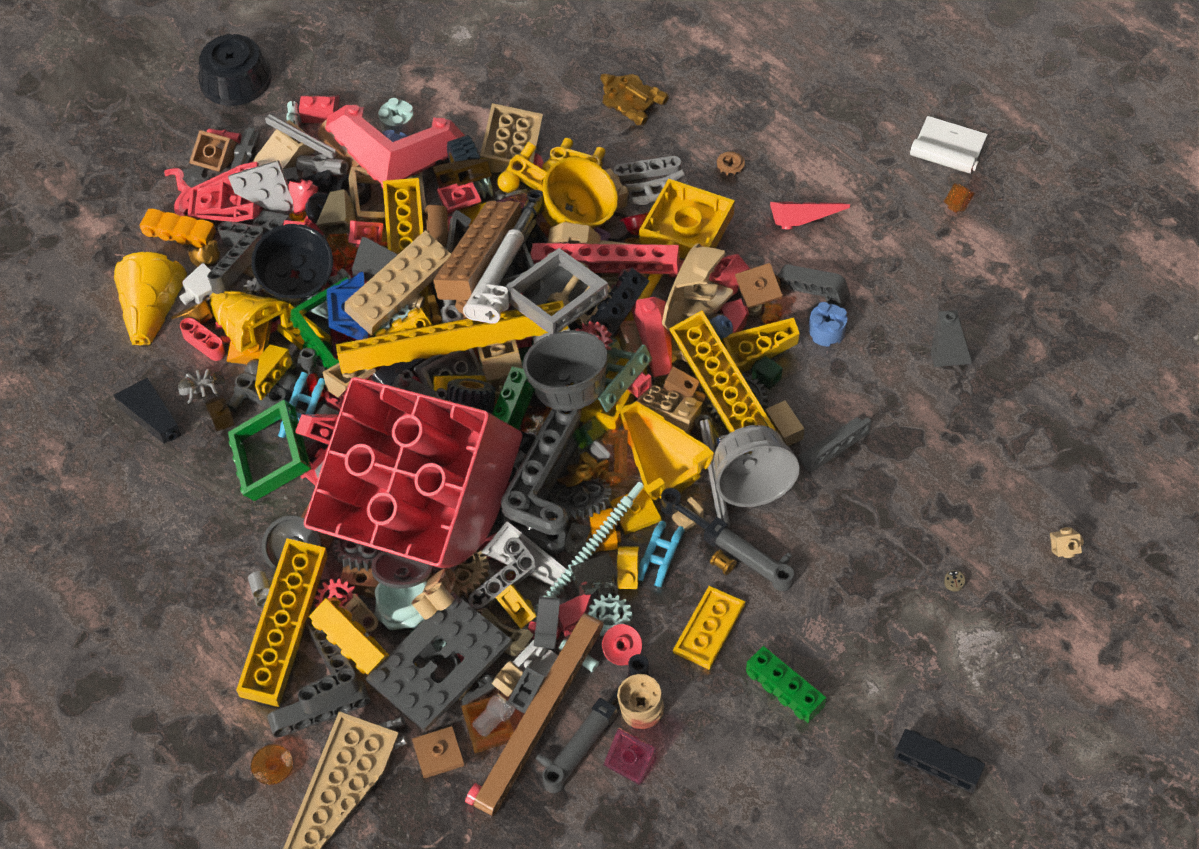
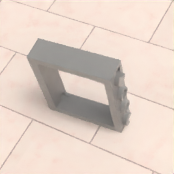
[505,248,608,334]

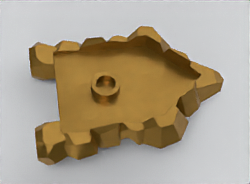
[600,74,669,126]

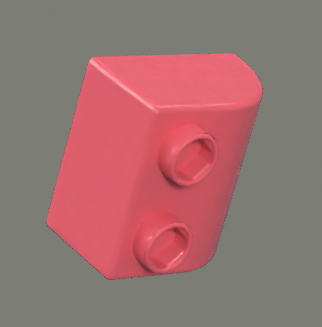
[304,377,523,568]

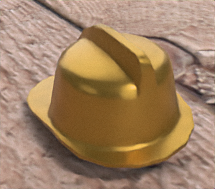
[171,297,213,325]

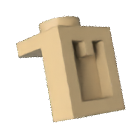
[672,497,704,532]
[492,661,523,697]

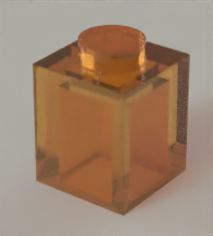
[944,183,975,213]

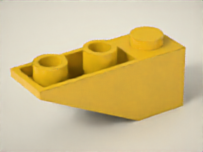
[255,345,293,400]

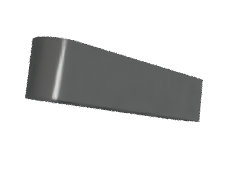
[267,680,371,737]

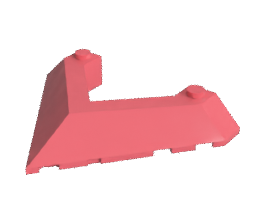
[325,105,465,188]

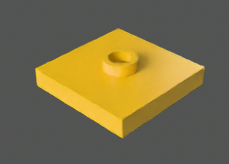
[610,488,661,535]

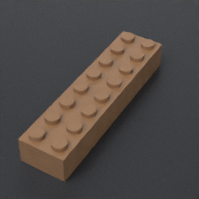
[433,201,522,300]

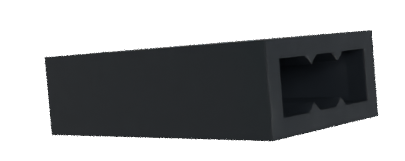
[114,378,181,444]

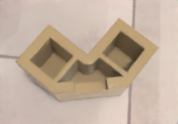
[548,222,601,244]

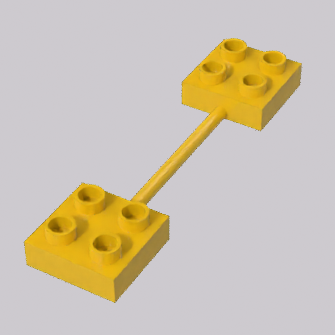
[546,178,735,434]

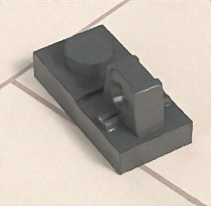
[462,674,502,714]

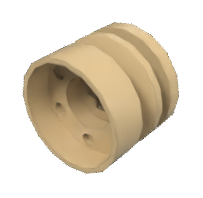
[617,674,664,729]

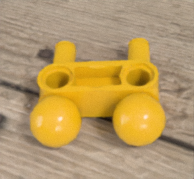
[542,138,606,172]
[497,142,559,193]

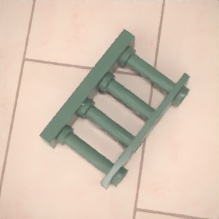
[572,339,652,412]

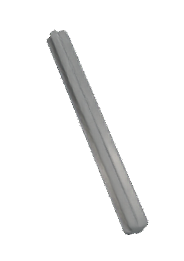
[700,419,730,528]

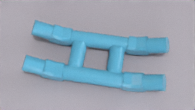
[278,372,325,438]
[638,521,685,588]

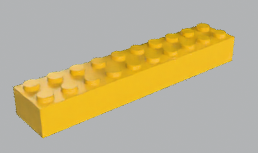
[383,178,431,320]

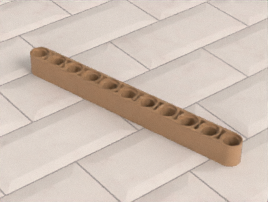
[474,613,604,816]

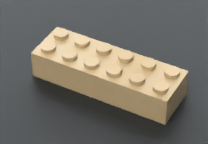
[345,230,451,336]

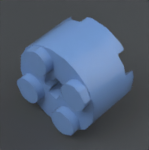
[808,302,847,347]

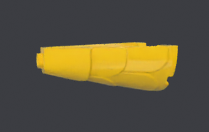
[114,252,187,345]
[209,291,295,353]
[620,401,714,500]

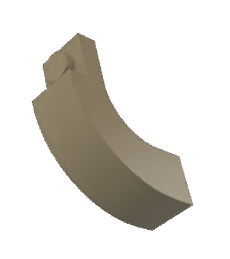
[476,608,533,656]

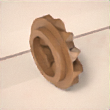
[717,152,745,176]

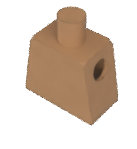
[663,367,707,404]

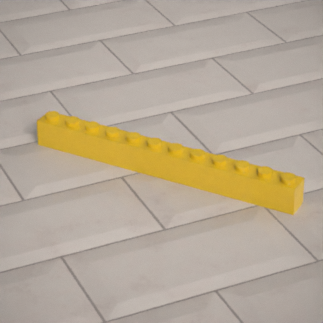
[336,300,568,374]

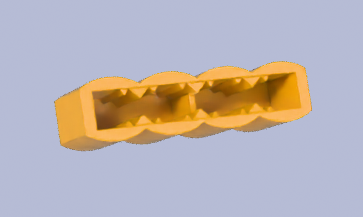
[140,209,216,248]

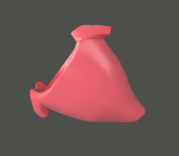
[288,179,319,215]

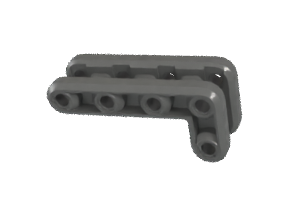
[501,409,582,555]

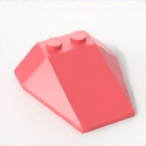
[187,162,263,222]

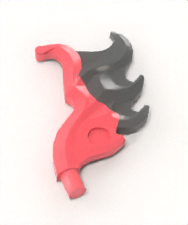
[164,165,210,216]

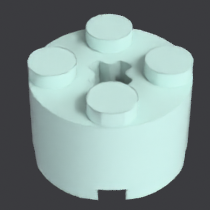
[378,98,415,136]

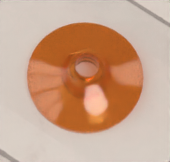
[250,745,293,785]

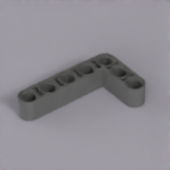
[207,221,264,294]
[298,617,359,714]

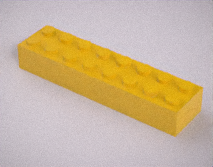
[669,310,776,454]
[236,538,328,707]

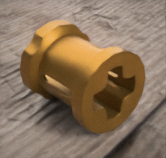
[710,549,737,575]

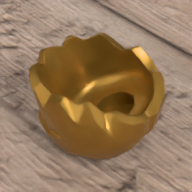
[189,240,220,267]

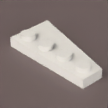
[481,521,566,587]

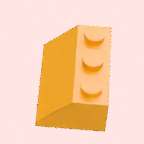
[227,318,273,364]

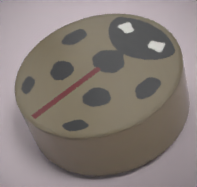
[944,570,965,591]

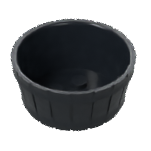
[198,34,272,106]
[251,224,333,305]

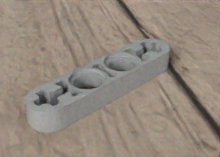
[614,156,681,182]

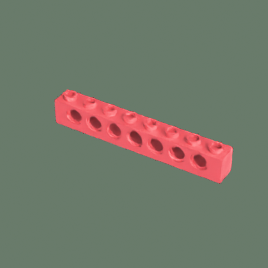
[530,243,680,274]

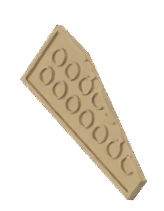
[283,712,399,849]

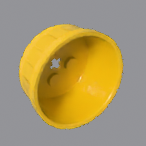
[541,157,618,229]

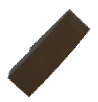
[433,159,492,189]

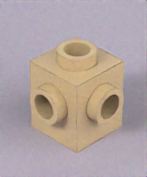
[1050,527,1083,558]

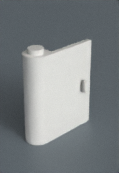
[910,116,987,174]

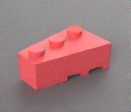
[295,414,339,445]

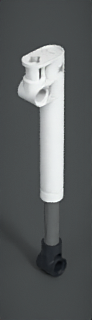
[463,190,544,323]

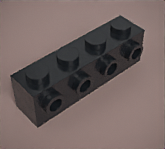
[587,268,649,339]
[894,728,985,794]

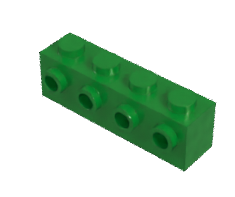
[492,367,535,430]
[746,646,826,723]

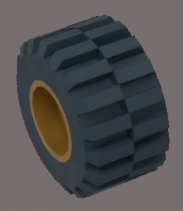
[447,135,480,163]
[446,379,496,414]

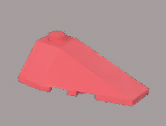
[770,202,850,229]

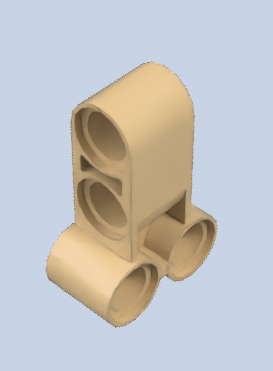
[411,568,456,620]

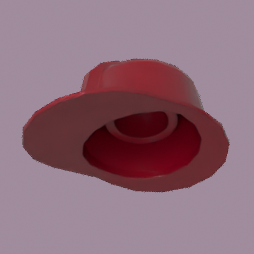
[620,211,650,235]

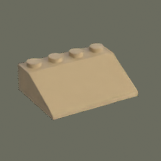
[480,103,543,173]

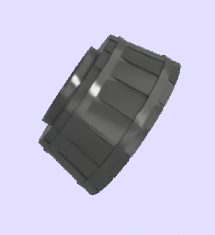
[523,330,608,411]

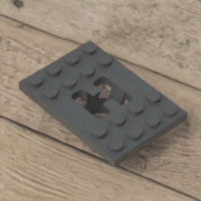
[366,591,512,732]

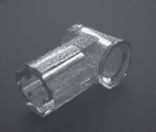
[472,694,515,737]

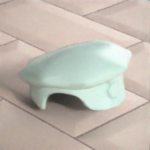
[374,580,427,630]

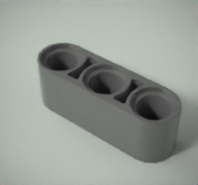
[534,596,560,649]

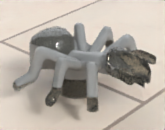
[178,369,225,405]

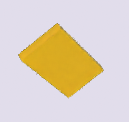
[673,586,745,670]

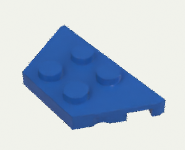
[326,272,368,340]

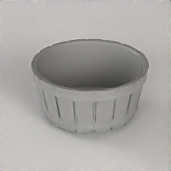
[714,425,800,507]

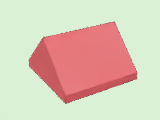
[437,182,481,215]

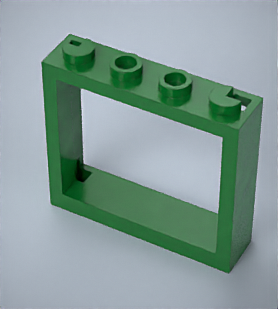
[290,277,386,369]
[228,400,311,501]

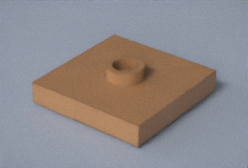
[735,263,782,309]
[412,726,464,779]

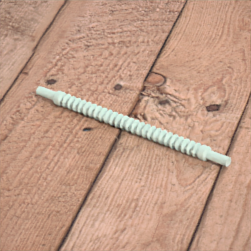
[519,482,644,630]

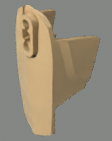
[662,243,733,331]

